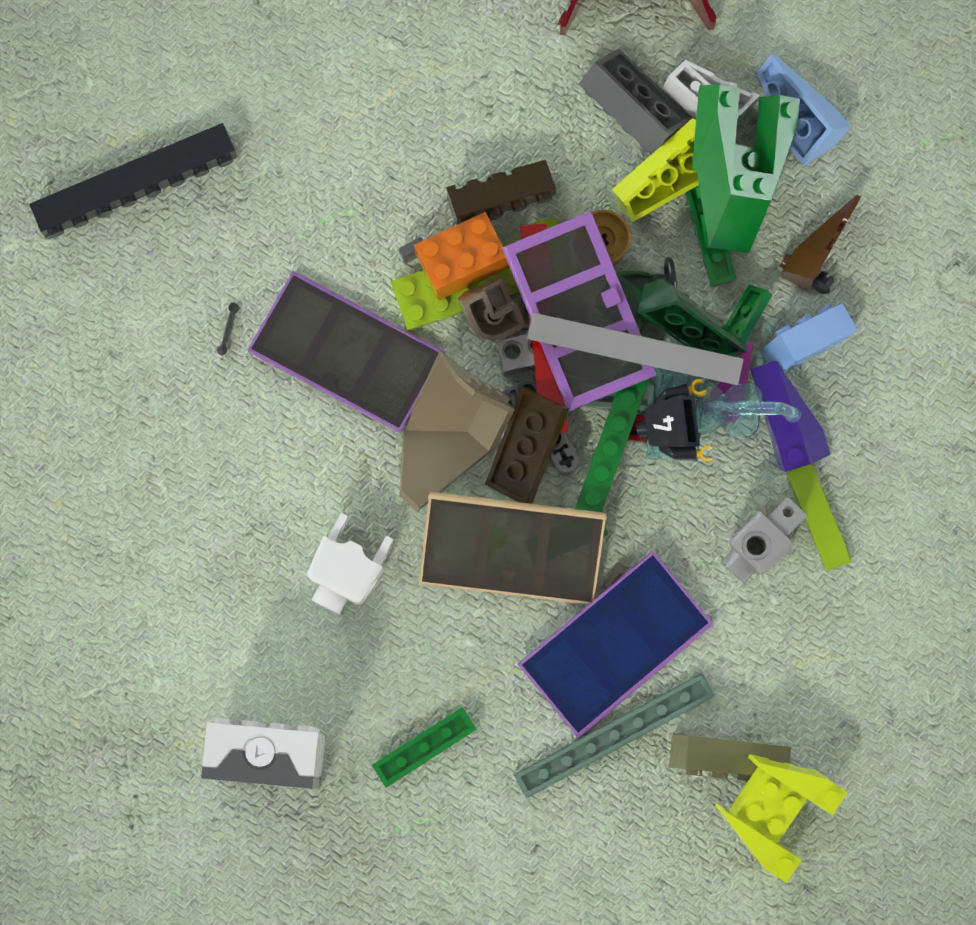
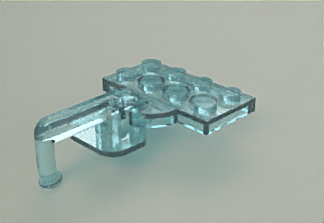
[646,367,801,462]

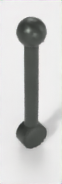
[217,302,239,355]

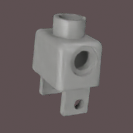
[721,497,808,584]

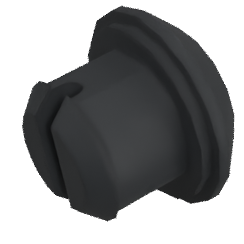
[812,271,834,294]

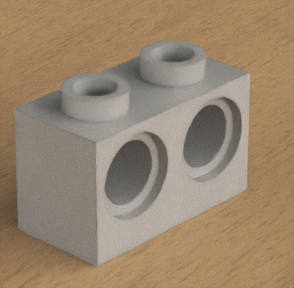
[496,330,535,376]

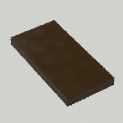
[485,387,569,504]

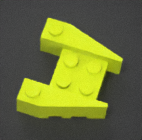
[715,754,848,883]

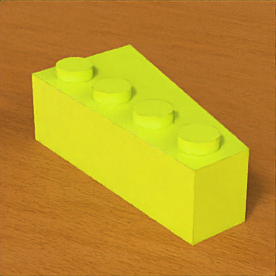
[612,118,699,222]

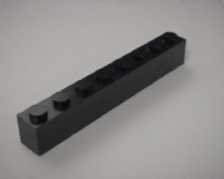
[29,123,237,238]

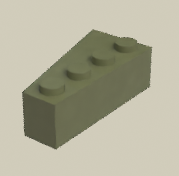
[669,735,791,781]

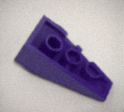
[750,361,831,472]

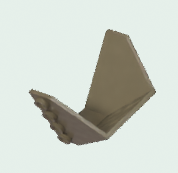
[399,351,515,512]

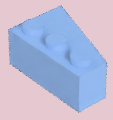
[760,303,858,372]

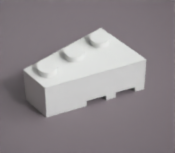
[663,60,760,123]

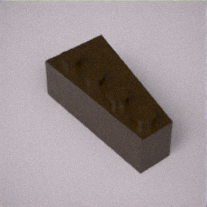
[446,160,556,225]

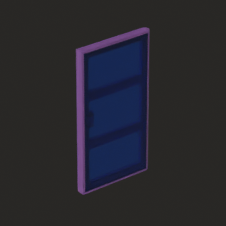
[517,551,713,738]

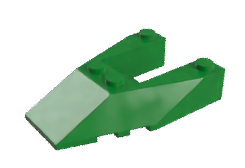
[692,84,800,253]

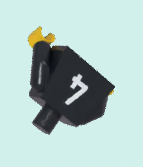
[636,379,714,462]

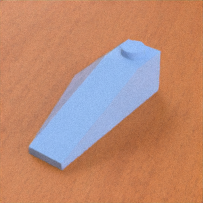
[757,54,851,166]

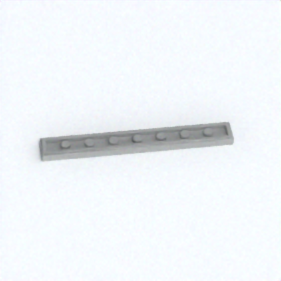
[527,313,744,385]

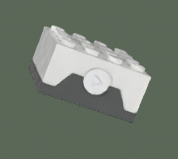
[201,718,325,789]

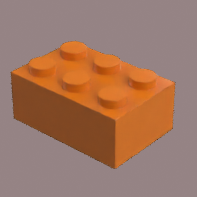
[414,212,509,300]

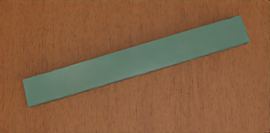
[514,673,715,799]

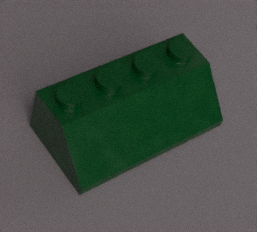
[637,279,748,356]

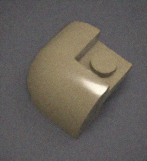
[458,277,526,341]

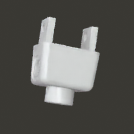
[307,513,394,615]

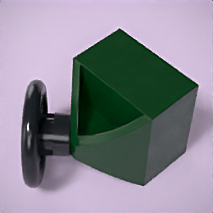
[594,257,677,334]

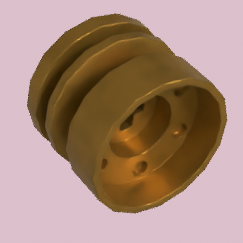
[573,210,631,268]

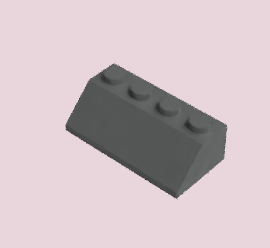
[579,48,692,154]

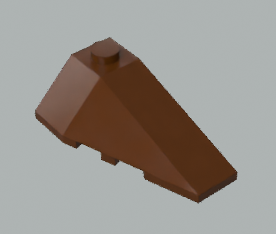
[779,195,861,291]

